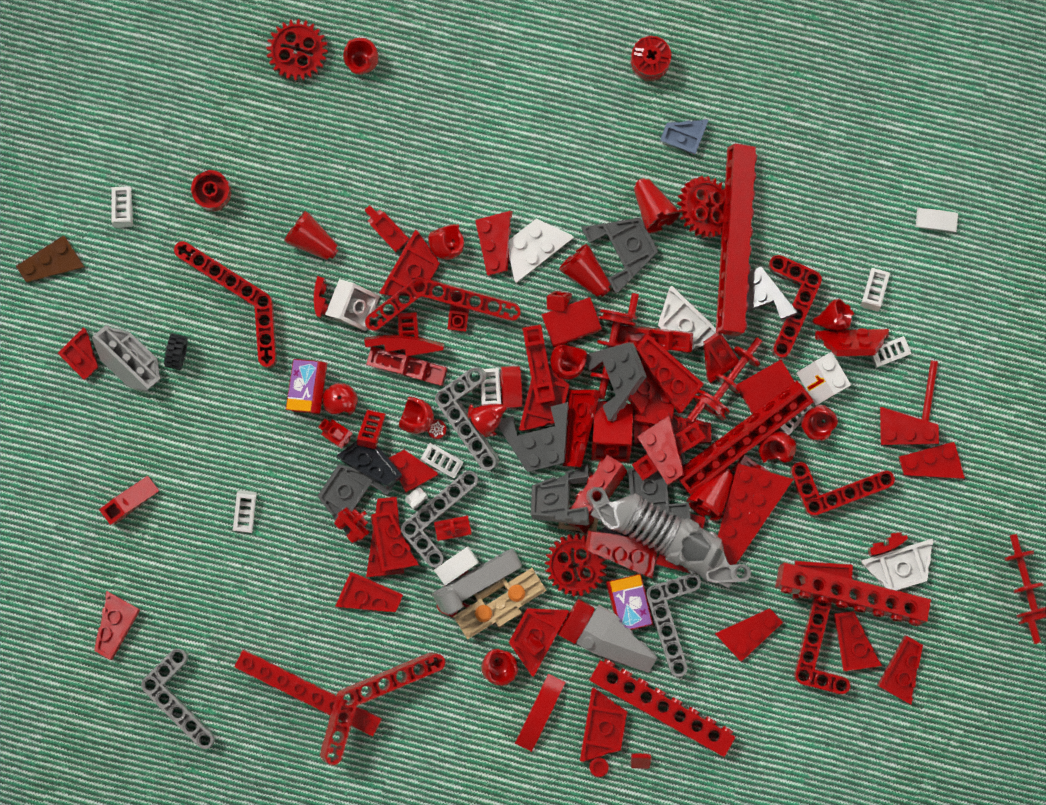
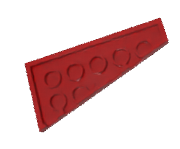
[717,463,794,565]

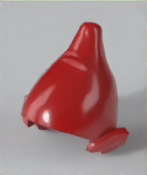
[812,299,854,330]
[467,404,507,437]

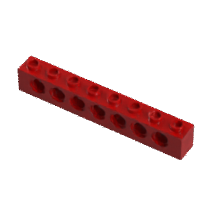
[679,381,814,495]
[775,562,931,626]
[234,650,383,736]
[589,659,736,757]

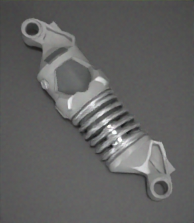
[586,487,751,588]

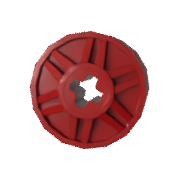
[630,36,671,81]

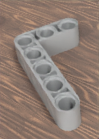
[435,367,499,470]
[401,471,478,568]
[432,548,522,614]
[646,574,701,677]
[141,649,215,749]

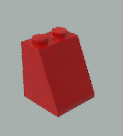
[591,401,633,463]

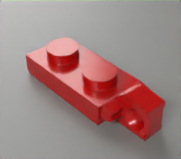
[365,205,409,253]

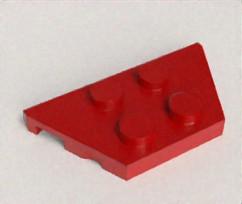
[379,229,440,297]
[815,328,889,356]
[519,368,569,431]
[509,608,569,677]
[580,687,627,762]

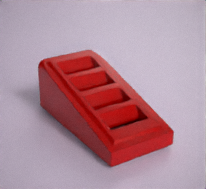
[398,312,419,353]
[357,410,386,449]

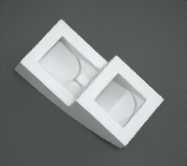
[915,208,958,233]
[434,547,479,585]

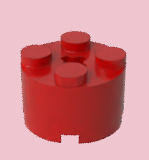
[191,170,231,211]

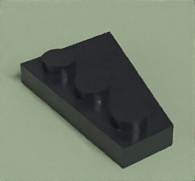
[336,434,402,488]

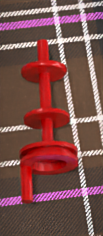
[590,293,639,399]
[687,337,762,423]
[1004,534,1046,644]

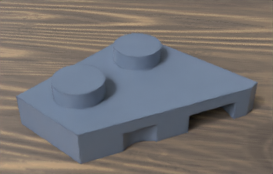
[660,119,708,155]

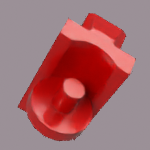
[318,419,353,449]
[334,507,370,543]
[434,515,472,541]

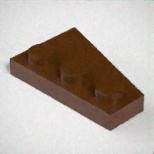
[16,235,85,283]

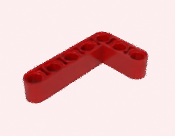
[768,255,822,359]
[790,462,895,516]
[794,598,850,694]

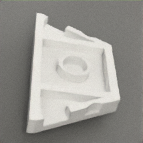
[508,219,574,283]
[658,286,725,350]
[861,539,933,590]

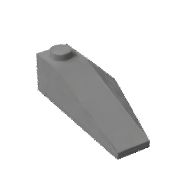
[576,605,658,672]

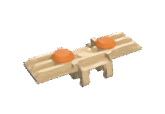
[453,568,546,640]

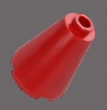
[634,178,680,233]
[284,211,338,260]
[559,244,610,297]
[686,468,734,522]

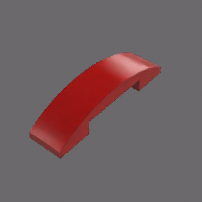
[522,324,555,404]
[632,421,707,480]
[515,674,565,752]

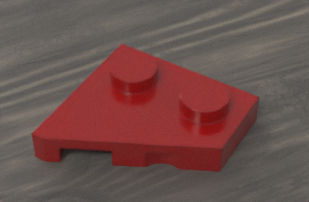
[58,327,99,380]
[703,333,739,383]
[388,449,438,492]

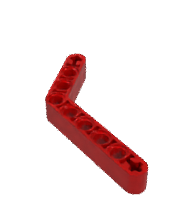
[174,241,277,368]
[365,277,521,330]
[320,652,445,765]

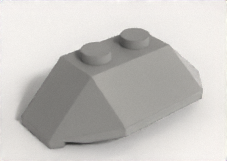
[92,326,160,391]

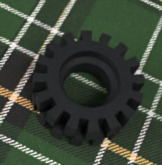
[164,333,188,370]

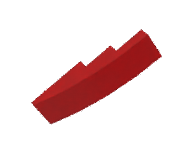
[616,325,693,352]
[364,335,445,356]
[366,347,448,386]

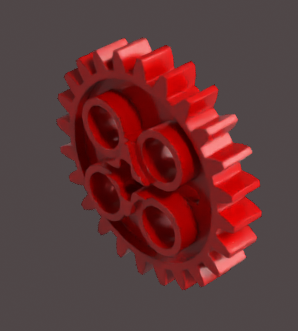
[266,19,328,81]
[677,176,725,238]
[545,533,607,596]

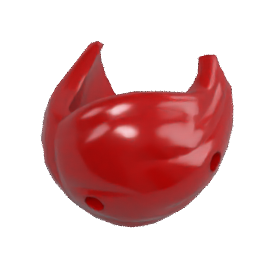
[343,37,378,75]
[428,224,464,260]
[551,345,587,380]
[322,383,358,415]
[398,397,434,434]
[801,405,838,441]
[759,431,796,463]
[481,649,518,686]

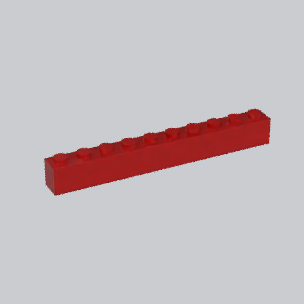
[716,143,757,336]

